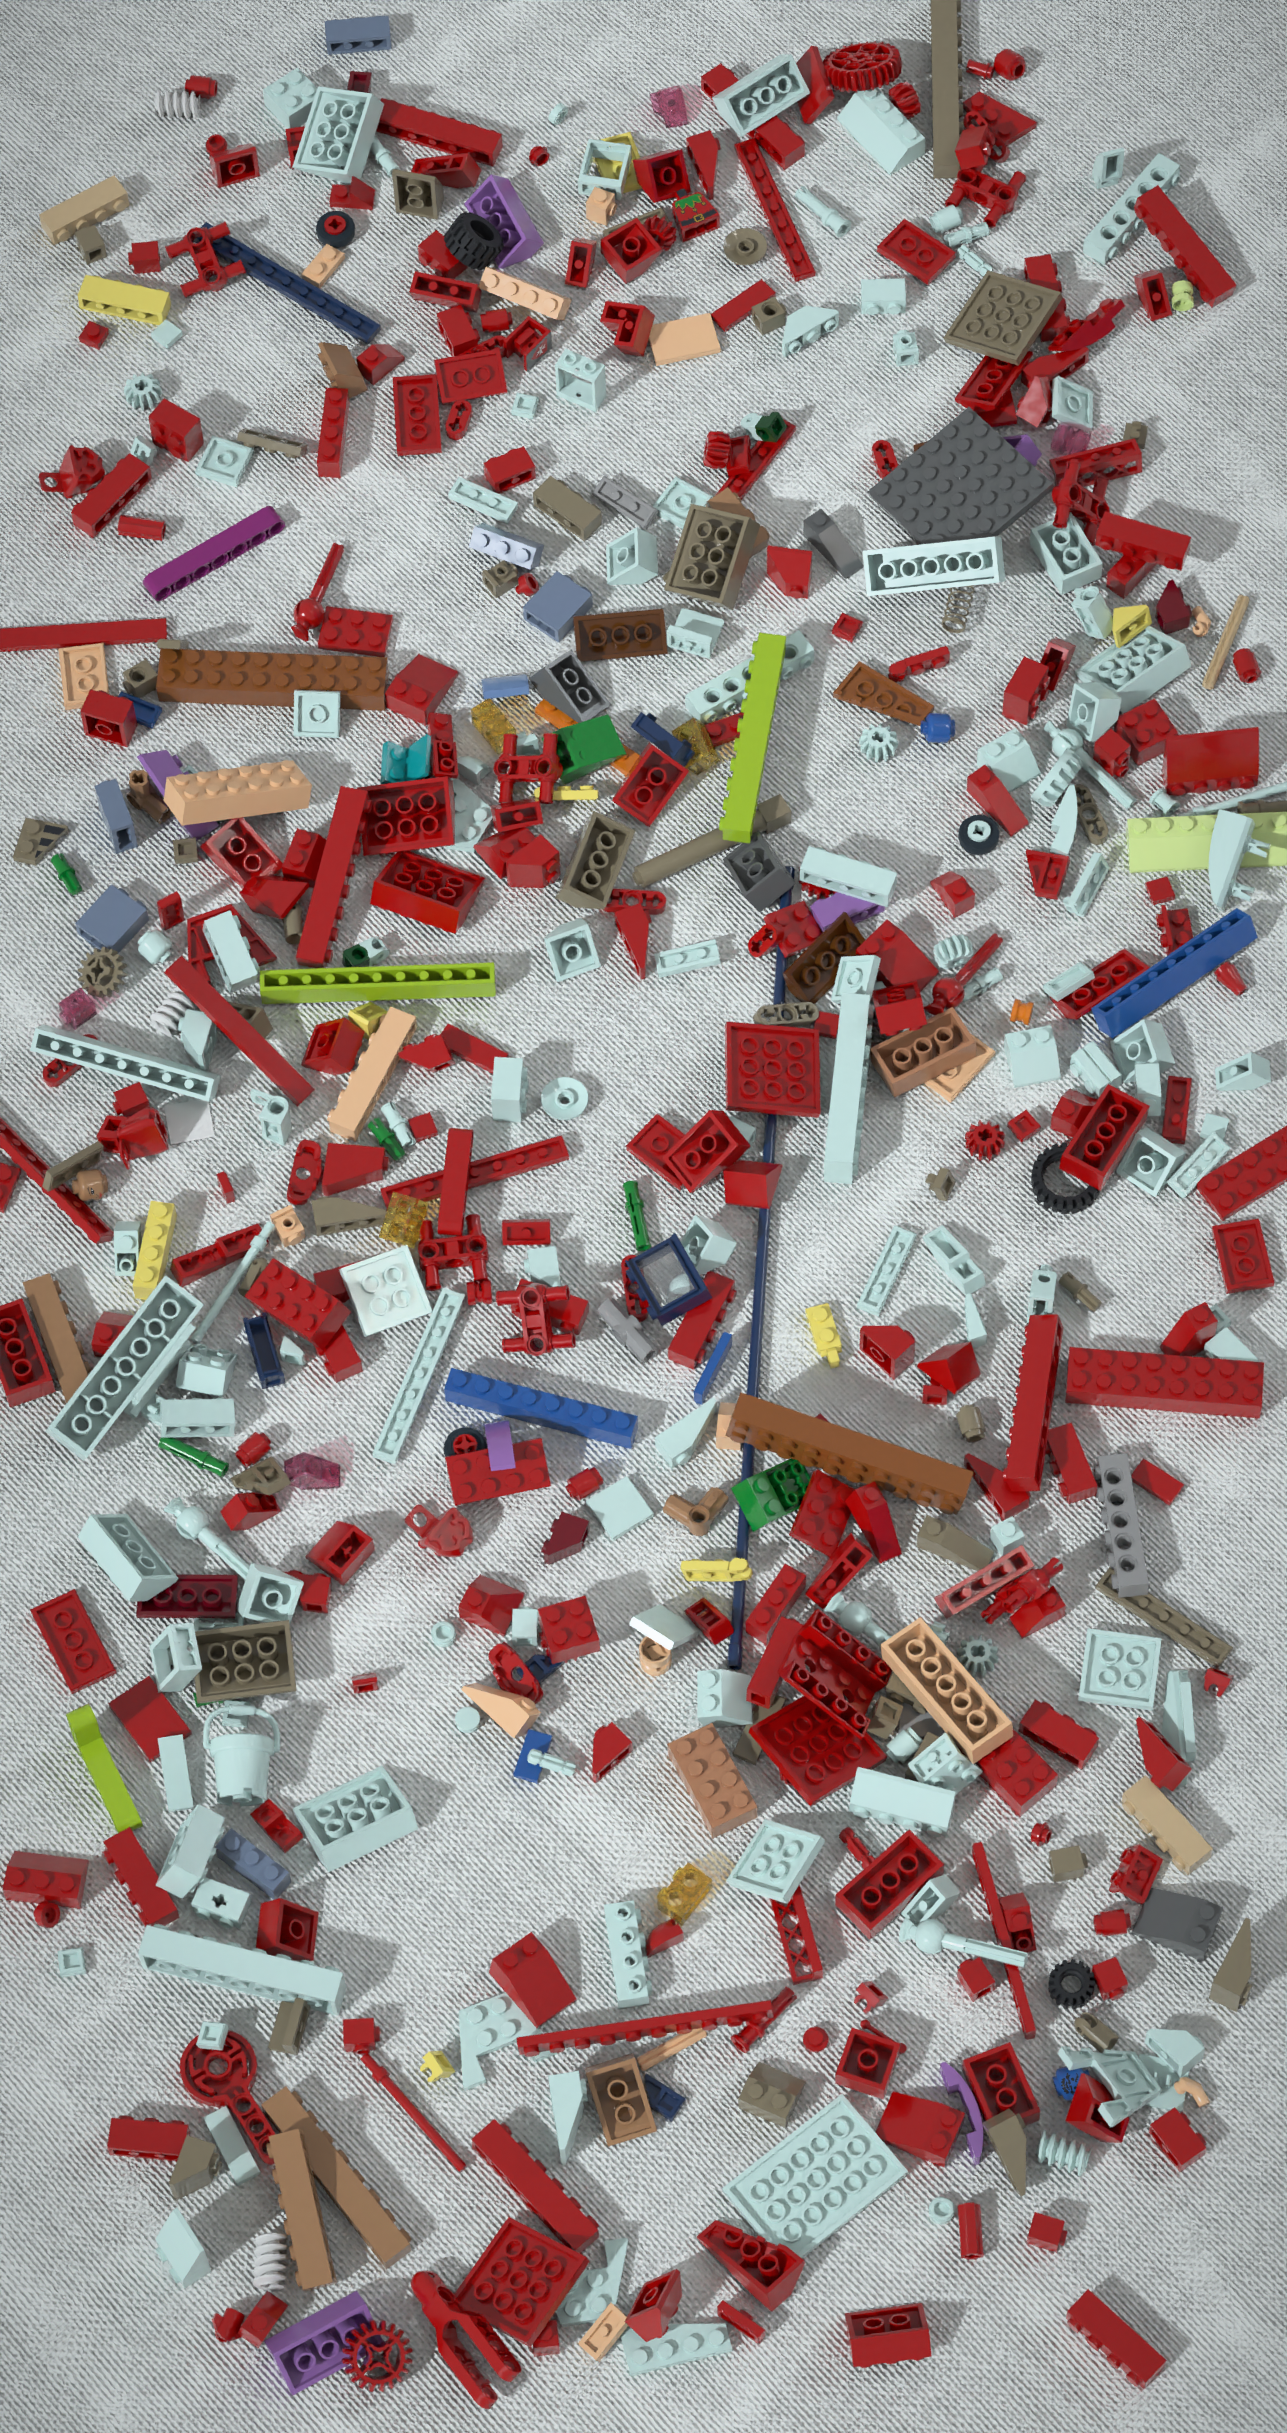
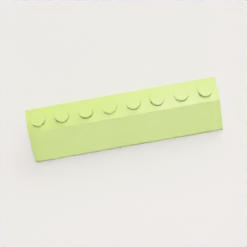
[1126,812,1287,873]

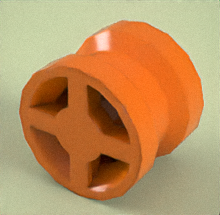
[1010,999,1034,1026]

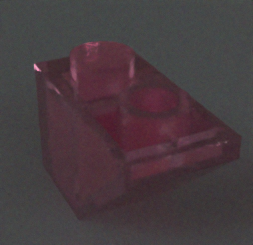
[284,1452,340,1490]

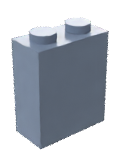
[523,571,593,643]
[94,779,138,854]
[75,885,149,954]

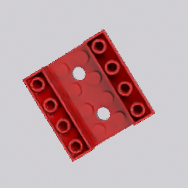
[777,1609,893,1740]

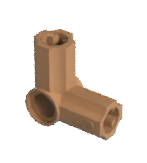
[126,769,172,824]
[663,1487,729,1536]

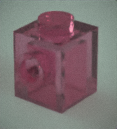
[58,987,97,1030]

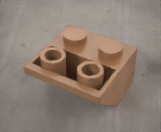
[317,342,367,399]

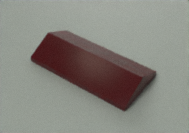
[136,1574,238,1619]

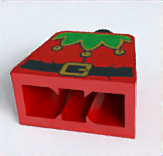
[672,189,720,243]

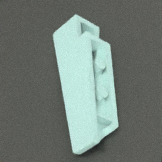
[1162,1670,1196,1785]

